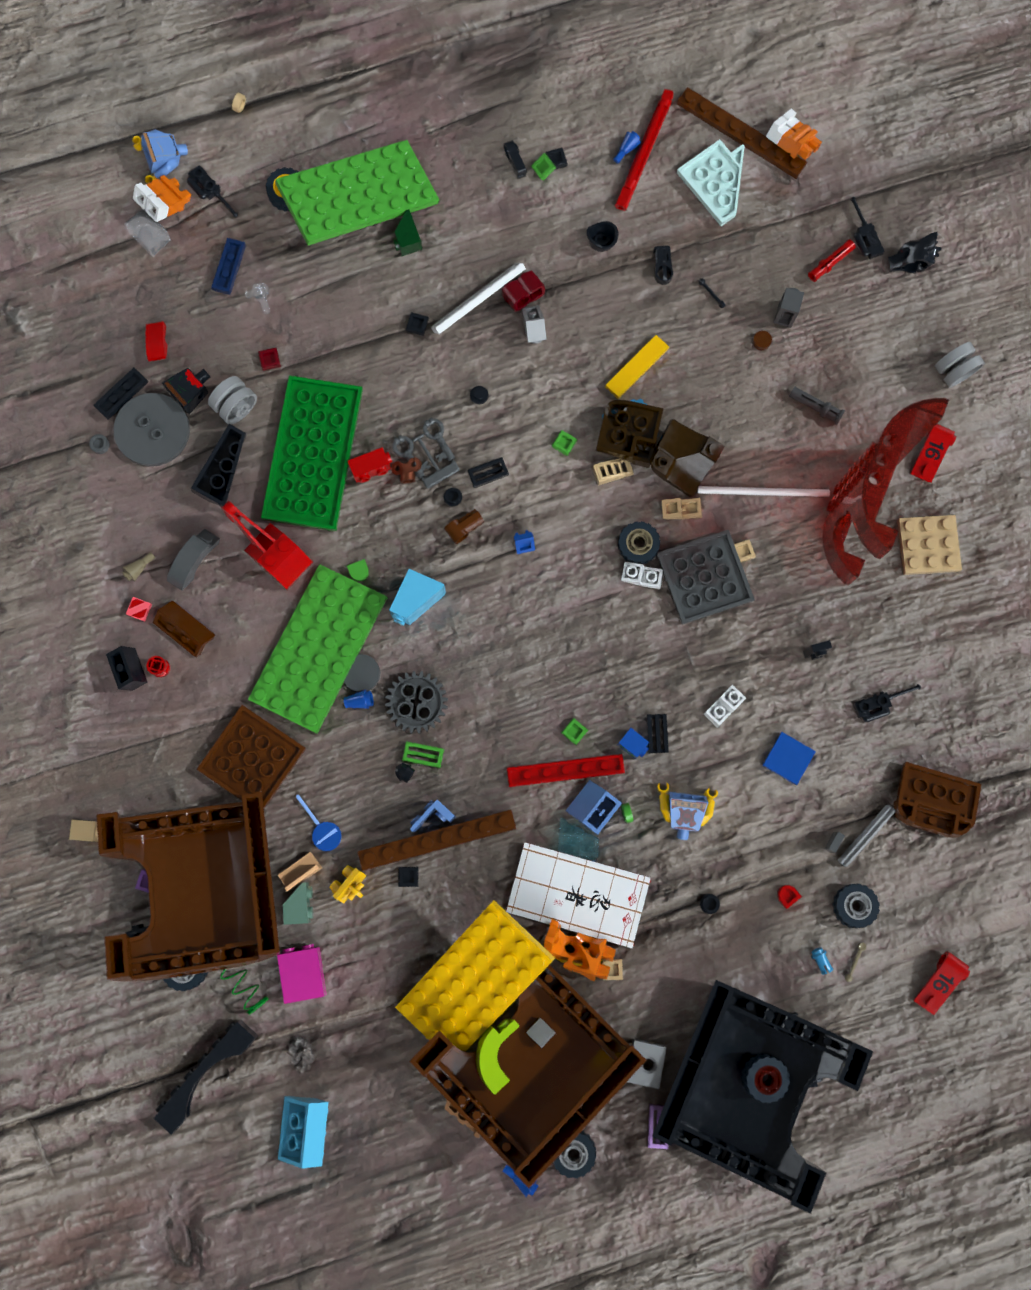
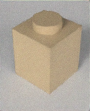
[69,820,98,842]

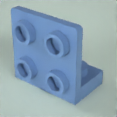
[410,800,456,832]

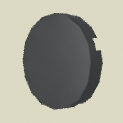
[344,654,381,692]

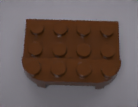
[893,762,982,838]

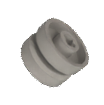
[935,342,985,388]
[208,376,257,425]

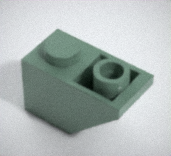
[283,882,314,925]

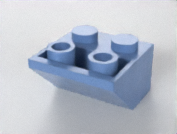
[566,780,622,835]

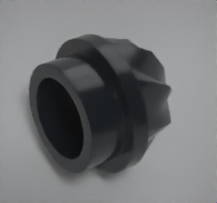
[395,763,415,783]

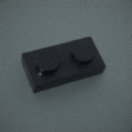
[803,640,832,660]

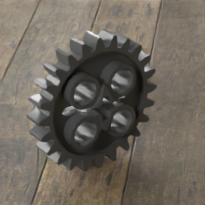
[385,671,448,734]

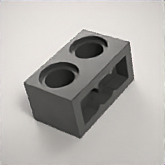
[774,288,804,328]

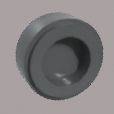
[89,434,110,454]

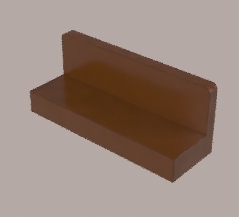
[152,601,215,658]

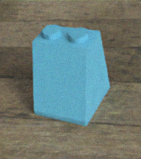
[389,569,446,626]

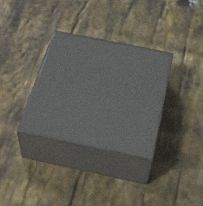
[825,832,845,853]

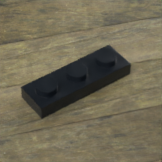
[93,367,148,420]

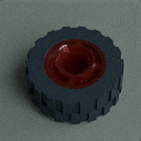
[741,1054,790,1104]

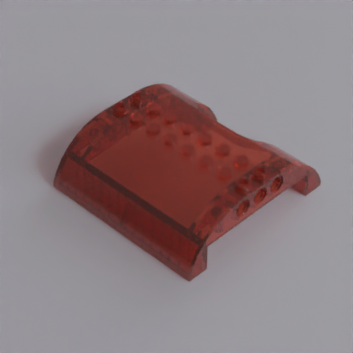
[823,398,949,586]

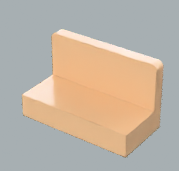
[278,852,322,892]

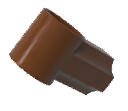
[444,509,484,544]

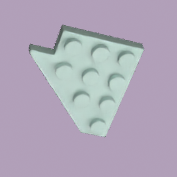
[677,139,745,226]

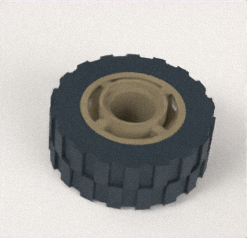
[618,521,660,564]

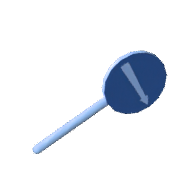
[296,794,342,851]

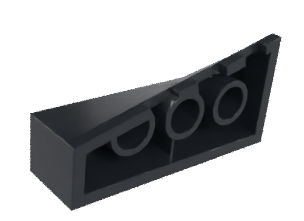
[191,424,246,507]

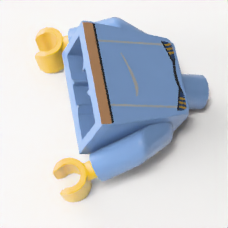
[132,129,188,183]

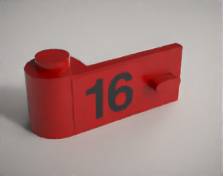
[910,422,957,483]
[913,951,970,1015]

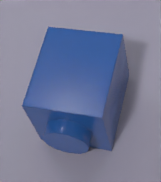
[617,728,649,759]

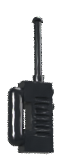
[187,165,238,218]
[851,197,885,259]
[853,684,921,723]

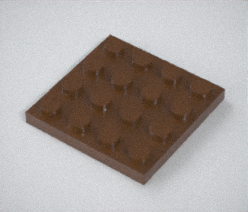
[196,705,307,809]

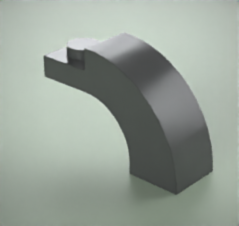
[167,529,220,591]

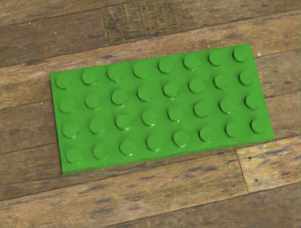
[275,140,439,246]
[248,564,387,734]

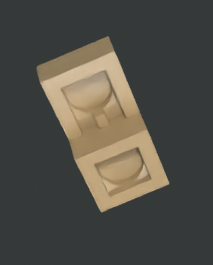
[662,498,702,519]

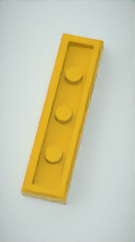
[605,335,669,400]

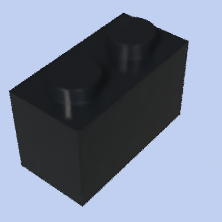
[106,646,148,691]

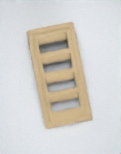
[592,458,634,486]

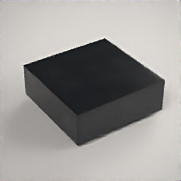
[545,147,568,170]
[406,312,429,336]
[398,867,419,887]

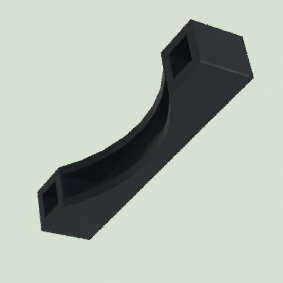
[153,1020,259,1135]

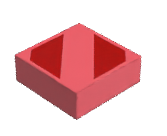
[126,597,152,622]

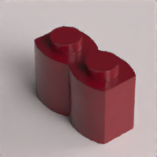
[502,271,545,312]

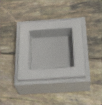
[526,1018,555,1048]

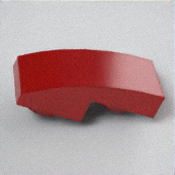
[145,321,168,361]

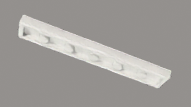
[431,263,526,334]

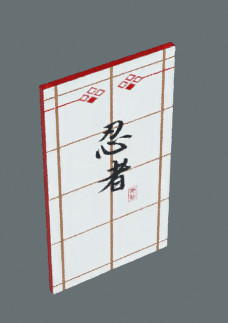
[506,842,651,948]

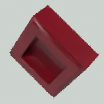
[258,348,281,371]

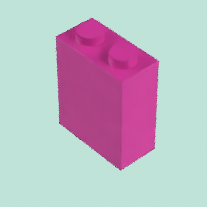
[277,944,327,1004]

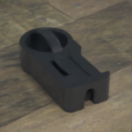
[503,140,527,179]
[653,246,673,285]

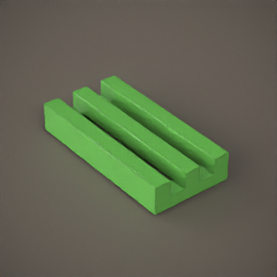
[402,741,444,768]

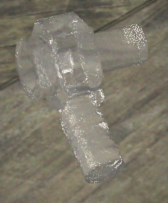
[245,283,270,314]

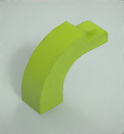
[476,1018,519,1095]

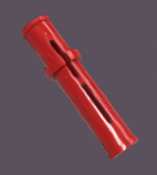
[808,239,856,282]

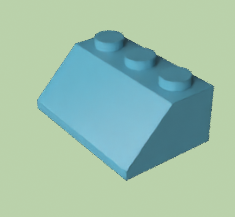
[278,1096,328,1168]

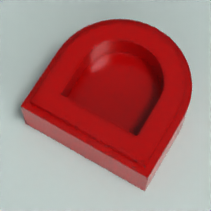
[777,885,802,909]

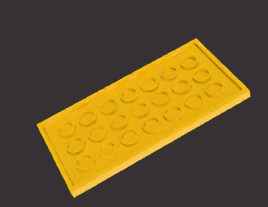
[395,900,555,1052]

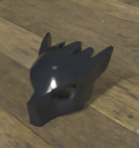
[888,232,942,274]

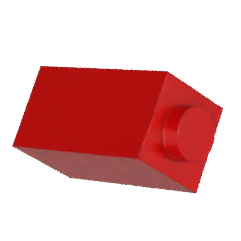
[348,447,392,483]

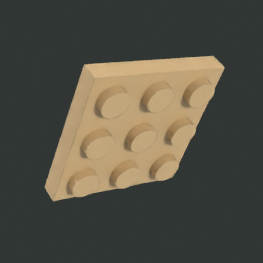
[897,515,962,575]

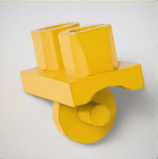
[329,865,367,903]

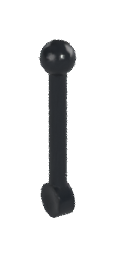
[698,278,726,309]

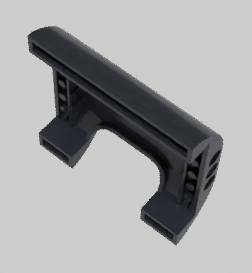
[652,980,874,1214]

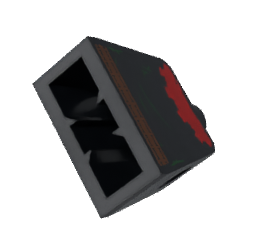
[162,368,211,414]

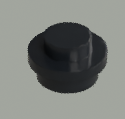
[470,386,489,405]
[444,488,462,507]
[700,894,720,914]

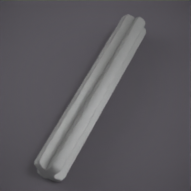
[838,804,895,867]

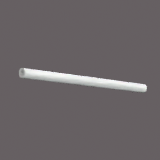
[697,486,830,497]

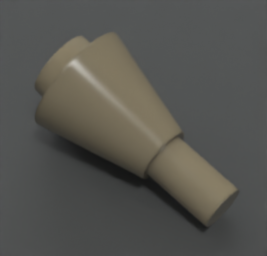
[122,552,155,582]

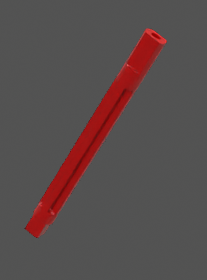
[615,89,674,211]

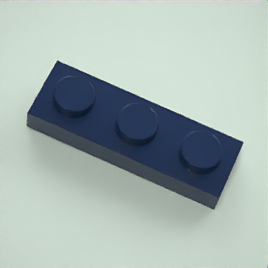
[211,238,246,295]

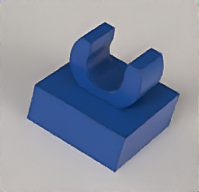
[513,530,535,554]

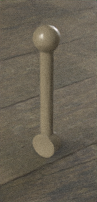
[845,943,866,982]

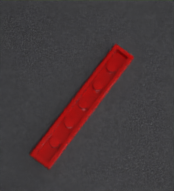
[507,754,625,787]

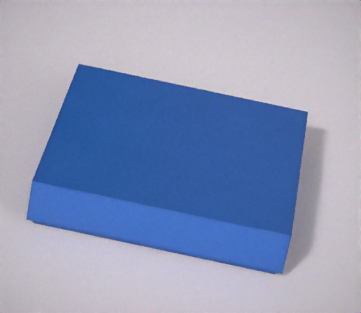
[762,732,816,785]

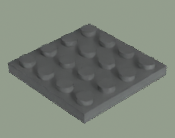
[657,529,755,625]

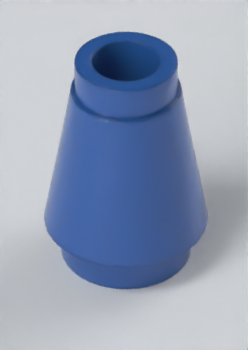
[344,690,374,709]

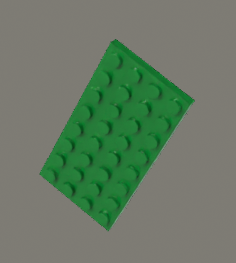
[261,375,363,531]

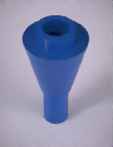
[613,131,641,164]
[502,1165,539,1197]

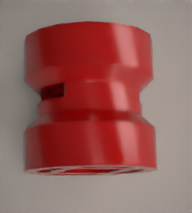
[146,656,170,677]

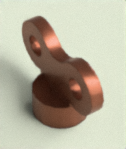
[391,457,422,484]

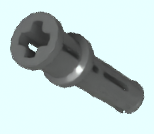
[789,386,845,425]

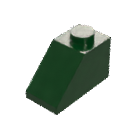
[393,209,422,256]

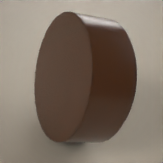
[753,331,772,350]

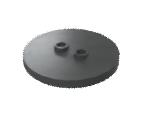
[114,393,190,466]

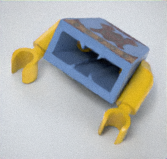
[657,783,718,840]

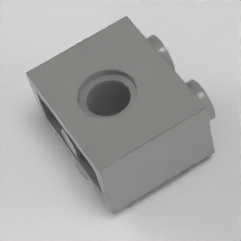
[627,1038,667,1089]

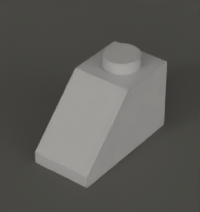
[521,305,546,343]

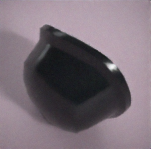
[587,221,619,252]

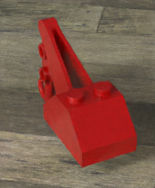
[220,500,313,590]

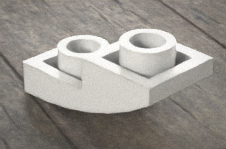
[621,562,663,589]
[703,685,746,728]

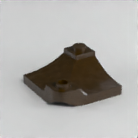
[596,400,664,468]
[650,419,725,497]

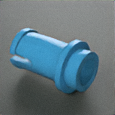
[811,947,833,975]

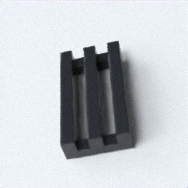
[467,457,509,489]
[647,714,669,754]

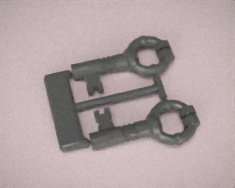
[392,417,460,489]

